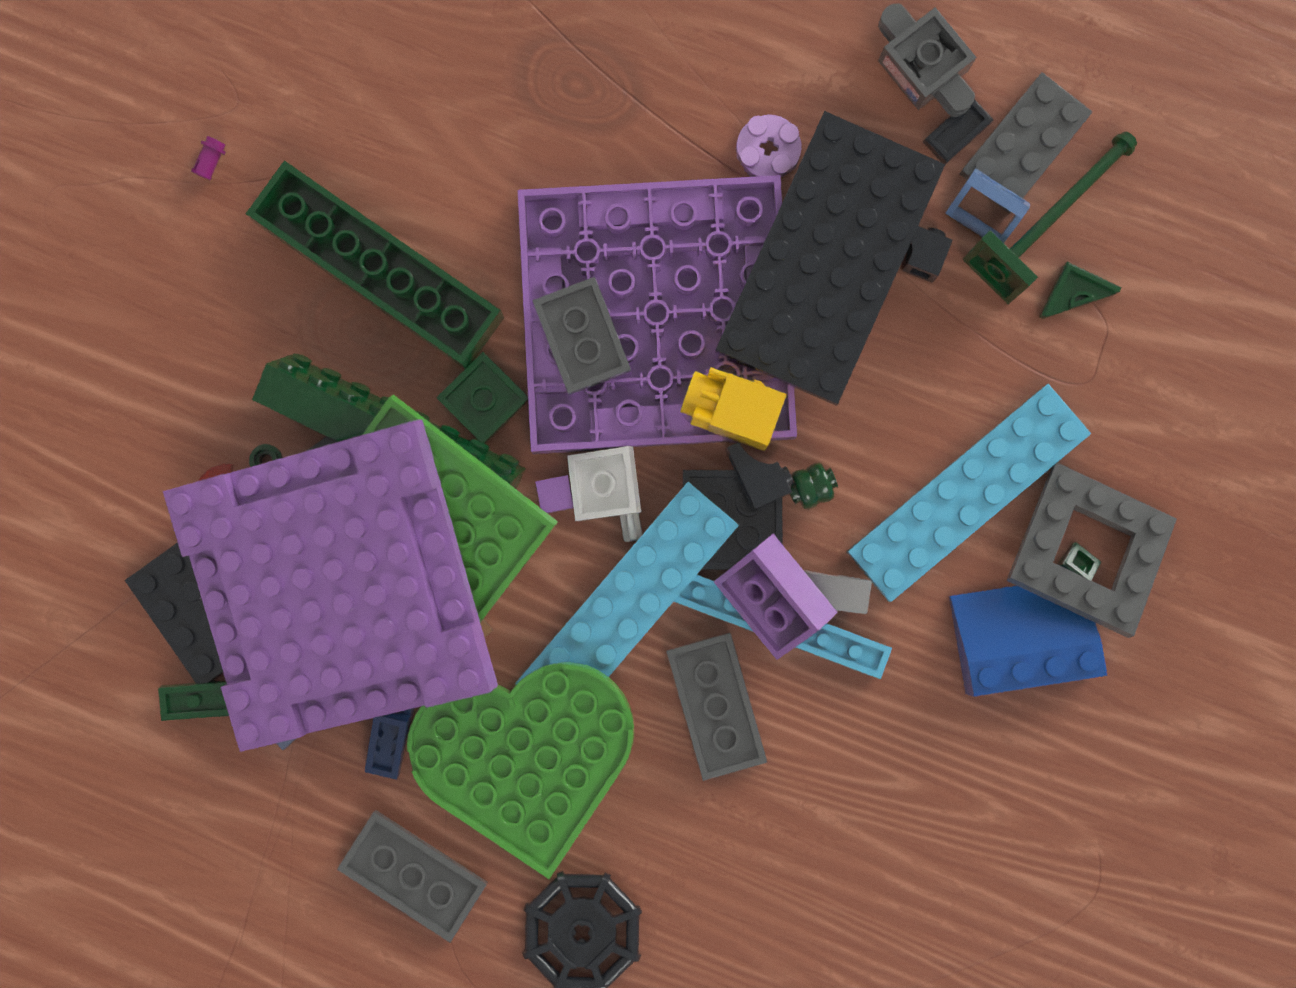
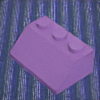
[714,534,838,660]

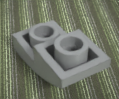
[804,570,872,614]

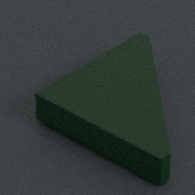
[1039,262,1122,319]

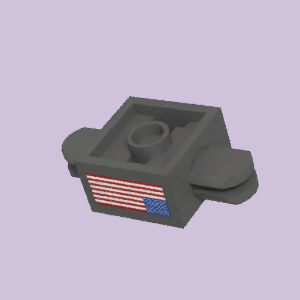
[878,4,977,117]

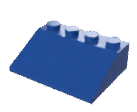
[949,586,1108,697]

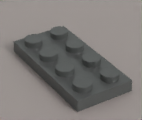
[959,72,1093,214]
[666,633,767,781]
[337,810,488,942]

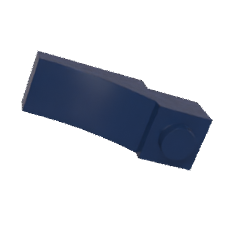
[365,708,414,780]

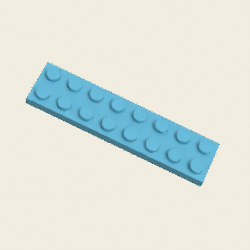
[847,384,1091,602]
[515,482,739,685]

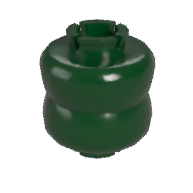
[790,463,838,510]

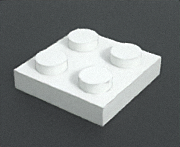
[567,446,641,521]

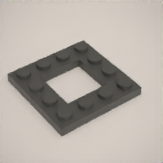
[1006,463,1177,638]

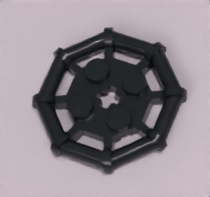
[522,871,642,988]

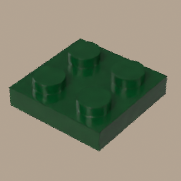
[436,352,528,444]

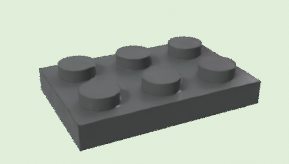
[532,277,631,395]

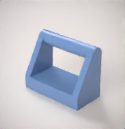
[945,168,1030,243]

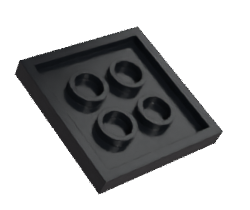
[683,470,783,570]

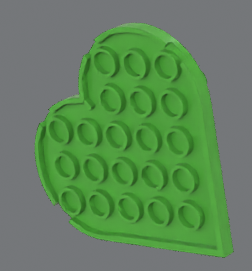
[407,662,634,879]

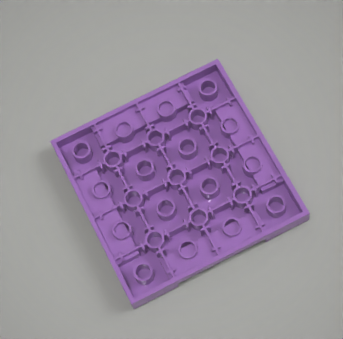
[518,175,797,454]
[163,419,498,752]

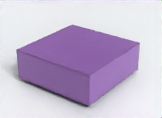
[535,475,574,513]

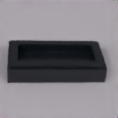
[923,99,994,164]

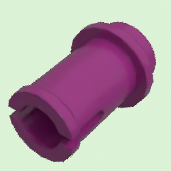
[191,136,226,181]

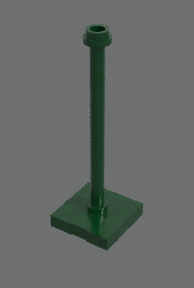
[962,131,1137,305]

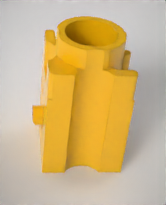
[680,367,787,451]

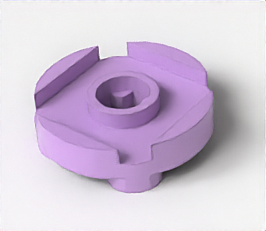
[736,115,802,177]

